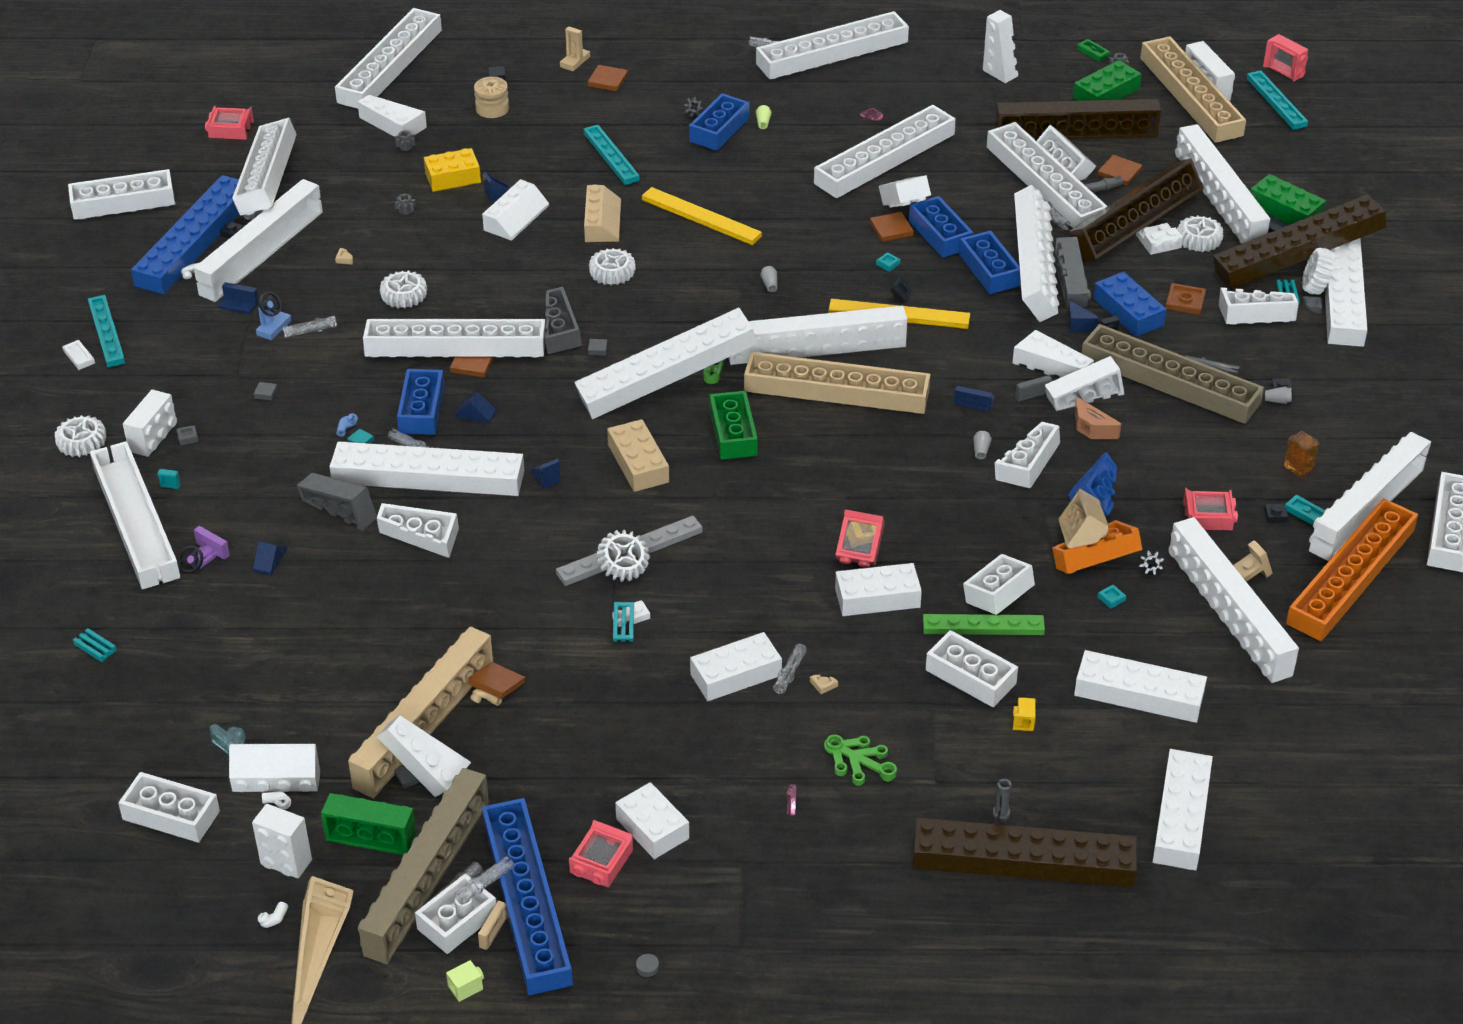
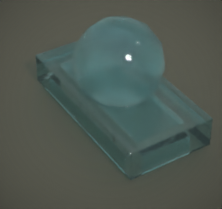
[209,724,246,754]

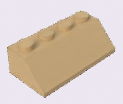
[584,185,621,242]
[1058,489,1109,548]

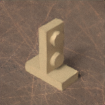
[560,27,590,71]
[1233,540,1273,582]

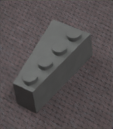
[1054,237,1091,308]
[545,287,582,354]
[297,473,377,531]

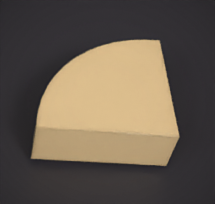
[335,248,353,265]
[810,675,838,694]

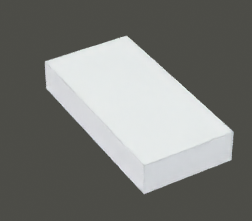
[63,340,95,370]

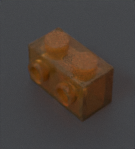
[1284,430,1319,478]

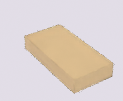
[478,901,507,950]

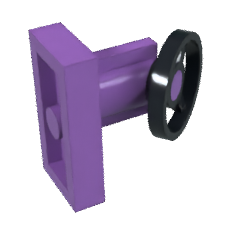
[178,526,230,573]

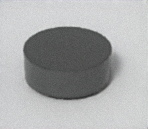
[636,954,659,977]

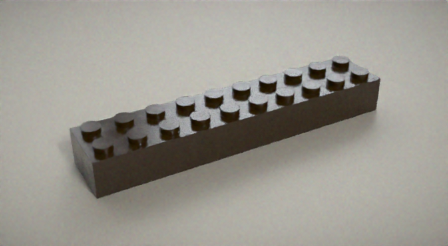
[995,99,1161,140]
[1069,158,1204,262]
[1213,194,1386,289]
[913,818,1137,887]

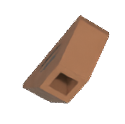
[1074,398,1122,439]

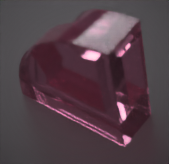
[861,107,883,121]
[787,784,796,815]

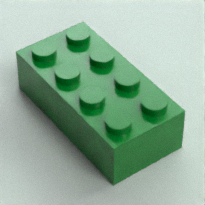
[1073,60,1141,101]
[1250,174,1326,225]
[710,391,758,460]
[321,793,417,855]

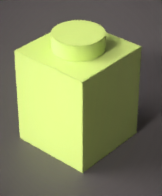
[446,960,484,1002]

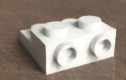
[1136,223,1183,255]

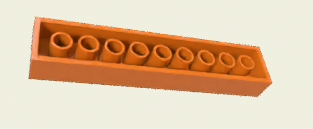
[1286,498,1418,642]

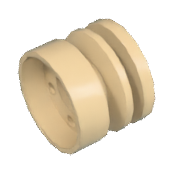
[474,77,509,118]

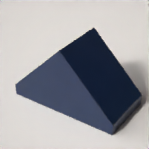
[483,172,510,202]
[1068,301,1099,332]
[455,392,496,423]
[530,458,561,488]
[253,542,287,575]

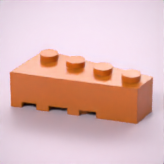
[1052,520,1143,574]

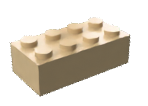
[607,419,669,492]

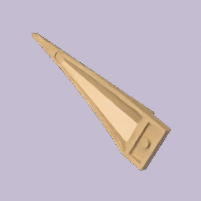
[291,876,353,1024]

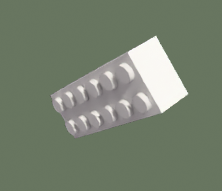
[68,169,175,219]
[1427,472,1463,572]
[1074,650,1207,723]
[1152,749,1213,871]

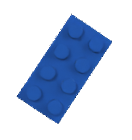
[689,94,750,151]
[909,196,973,258]
[959,231,1021,294]
[1094,272,1167,337]
[397,369,445,435]

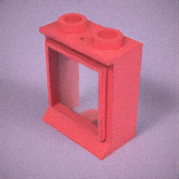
[1263,34,1308,82]
[205,106,254,140]
[1183,487,1238,530]
[835,510,885,568]
[569,820,633,887]

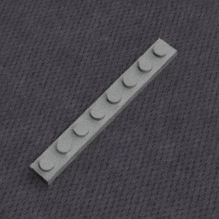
[556,516,703,586]

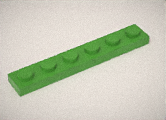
[923,614,1045,635]

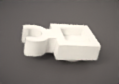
[612,600,650,627]

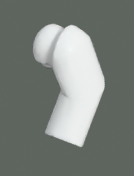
[181,263,199,279]
[262,791,291,809]
[258,902,288,928]

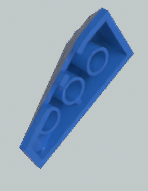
[1069,452,1117,517]

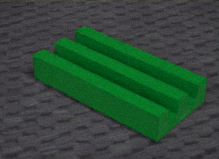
[1077,39,1110,62]

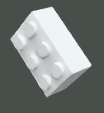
[879,175,931,208]
[123,390,177,457]
[963,554,1035,615]
[615,782,689,859]
[252,804,312,878]
[415,874,496,954]

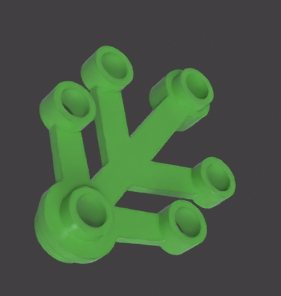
[824,735,897,786]

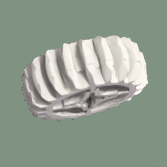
[1177,215,1223,253]
[589,248,636,285]
[1302,248,1336,295]
[380,270,427,309]
[55,415,107,458]
[596,530,650,582]

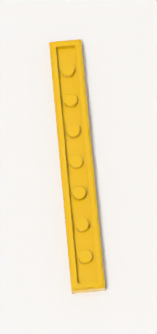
[642,187,762,245]
[829,299,970,329]

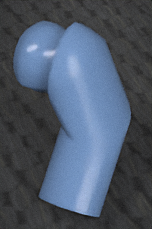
[336,413,358,437]

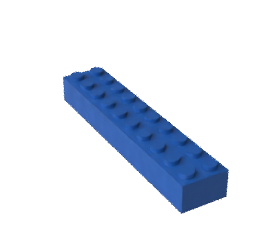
[131,175,239,294]
[482,798,573,996]

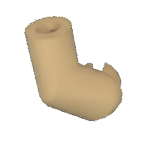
[470,689,502,706]

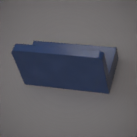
[218,282,259,314]
[954,386,995,411]

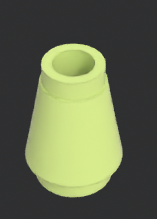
[756,105,772,129]

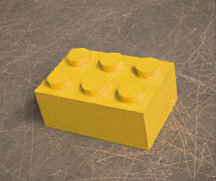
[424,148,481,192]

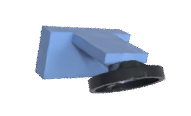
[256,292,292,340]

